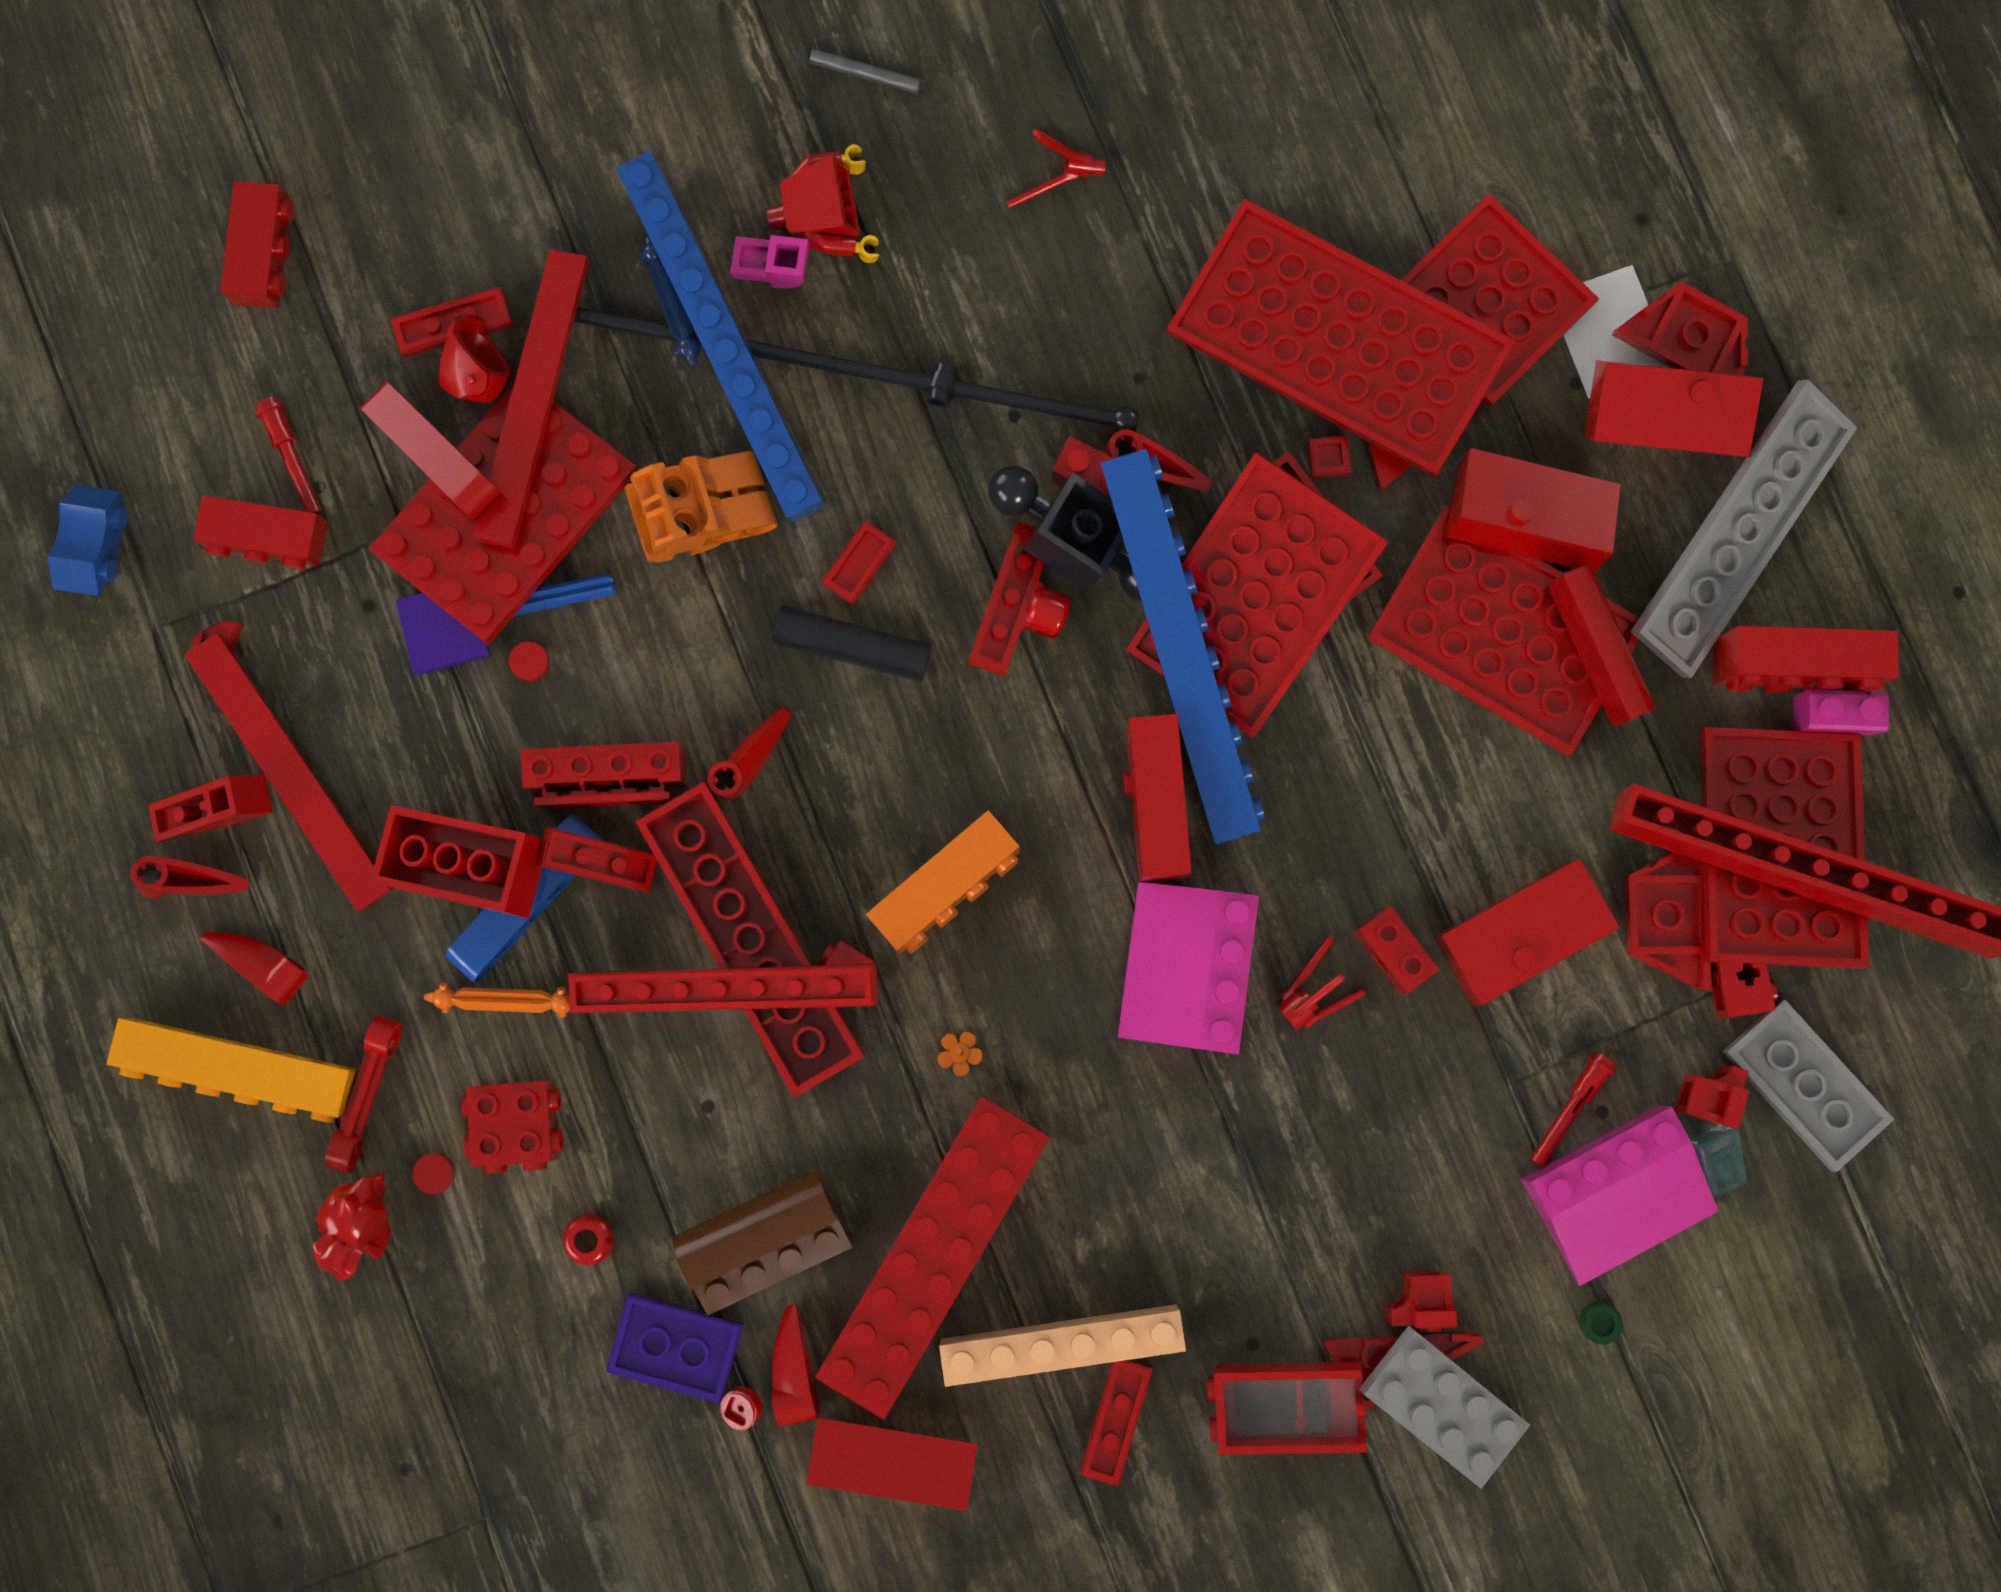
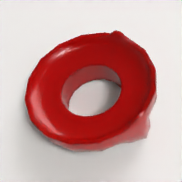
[563,1212,615,1266]

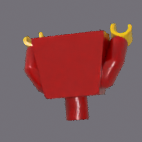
[767,144,879,263]

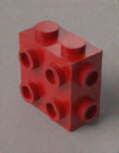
[461,1080,564,1174]

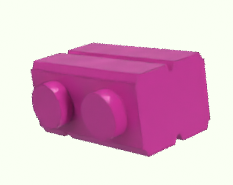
[1793,689,1889,736]

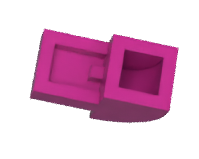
[730,235,810,288]

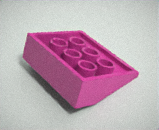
[1117,882,1259,1055]
[1520,1105,1718,1286]

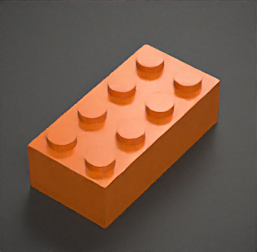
[866,810,1020,954]

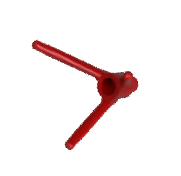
[1007,128,1106,208]

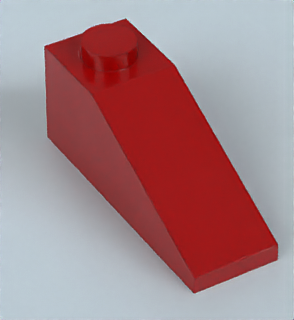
[148,775,273,843]

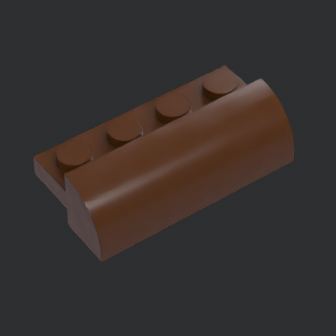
[673,1169,853,1316]

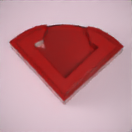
[189,621,244,651]

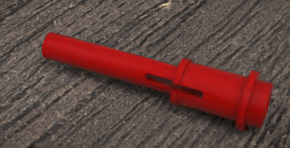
[255,397,322,514]
[1529,1052,1616,1168]

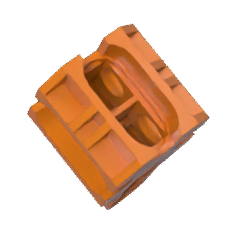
[625,451,778,563]

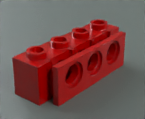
[521,742,687,810]

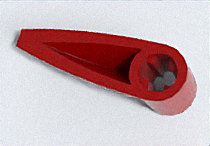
[1103,429,1212,492]
[707,707,792,800]
[131,856,249,899]
[199,931,311,1006]
[772,1304,820,1427]

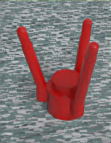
[1277,936,1366,1031]

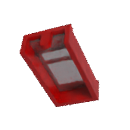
[1207,1361,1367,1455]

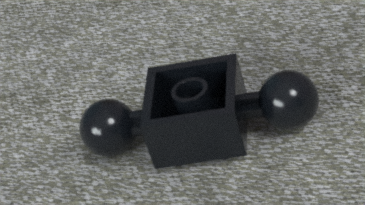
[988,466,1142,601]

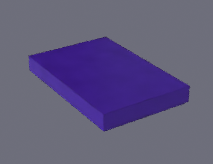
[606,1292,744,1404]

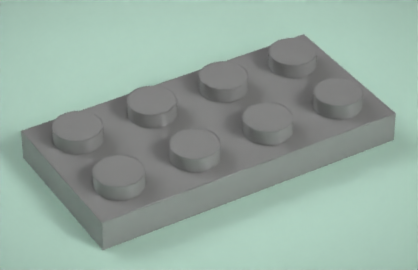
[1722,999,1894,1172]
[1359,1326,1530,1489]

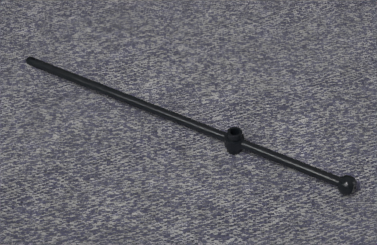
[574,307,1139,432]

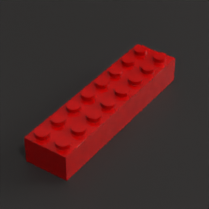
[635,782,866,1098]
[815,1095,1050,1420]

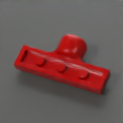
[967,521,1071,677]

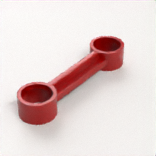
[324,1014,403,1174]

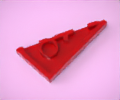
[1322,1331,1485,1412]

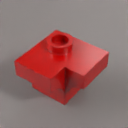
[1674,1065,1749,1129]
[1385,1271,1457,1332]

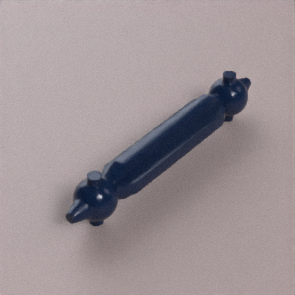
[638,237,704,367]

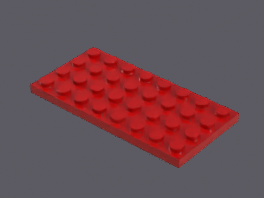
[1167,199,1516,478]

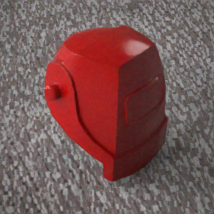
[439,314,512,403]

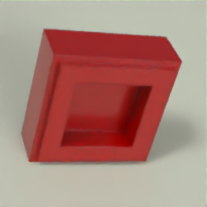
[1307,435,1352,479]

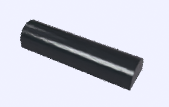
[772,605,932,683]

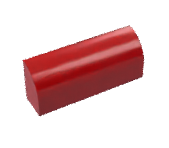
[1548,565,1657,728]
[806,1418,977,1511]

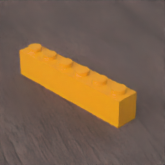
[106,1018,359,1123]

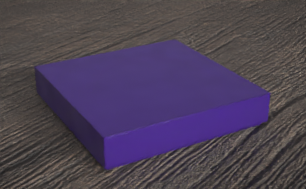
[396,593,491,676]

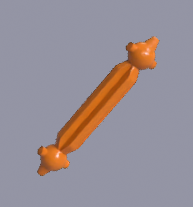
[424,982,570,1018]

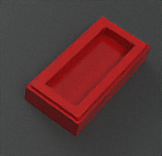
[821,520,897,606]

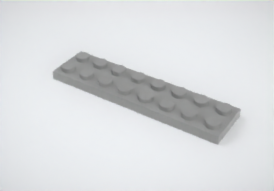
[1630,380,1857,678]

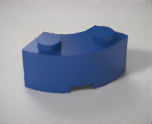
[47,485,128,596]

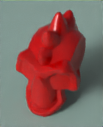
[313,1172,391,1281]

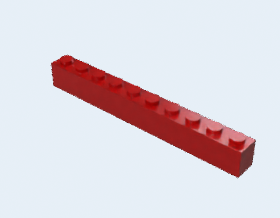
[1608,784,2001,959]

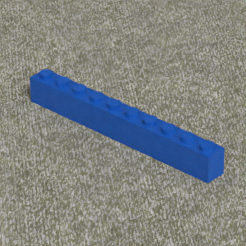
[616,151,827,523]
[1101,449,1265,844]

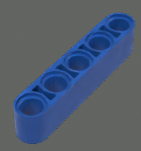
[445,813,604,983]

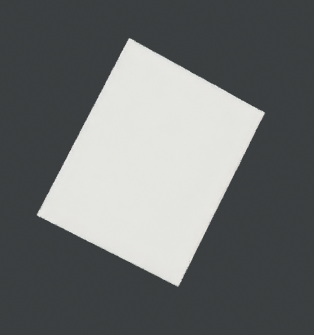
[1563,265,1671,399]

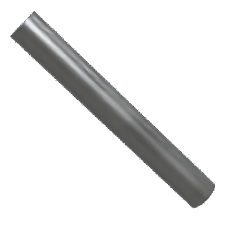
[809,48,922,95]

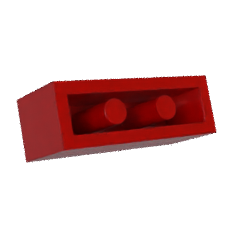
[220,181,295,308]
[193,495,328,570]

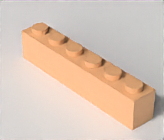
[939,1304,1186,1387]

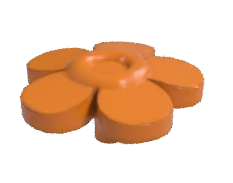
[937,1032,983,1077]

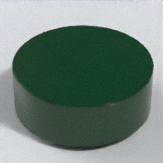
[1579,1302,1622,1345]

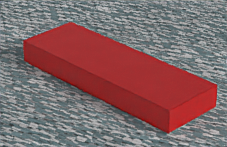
[391,286,514,358]
[536,827,657,893]
[1079,1360,1153,1486]

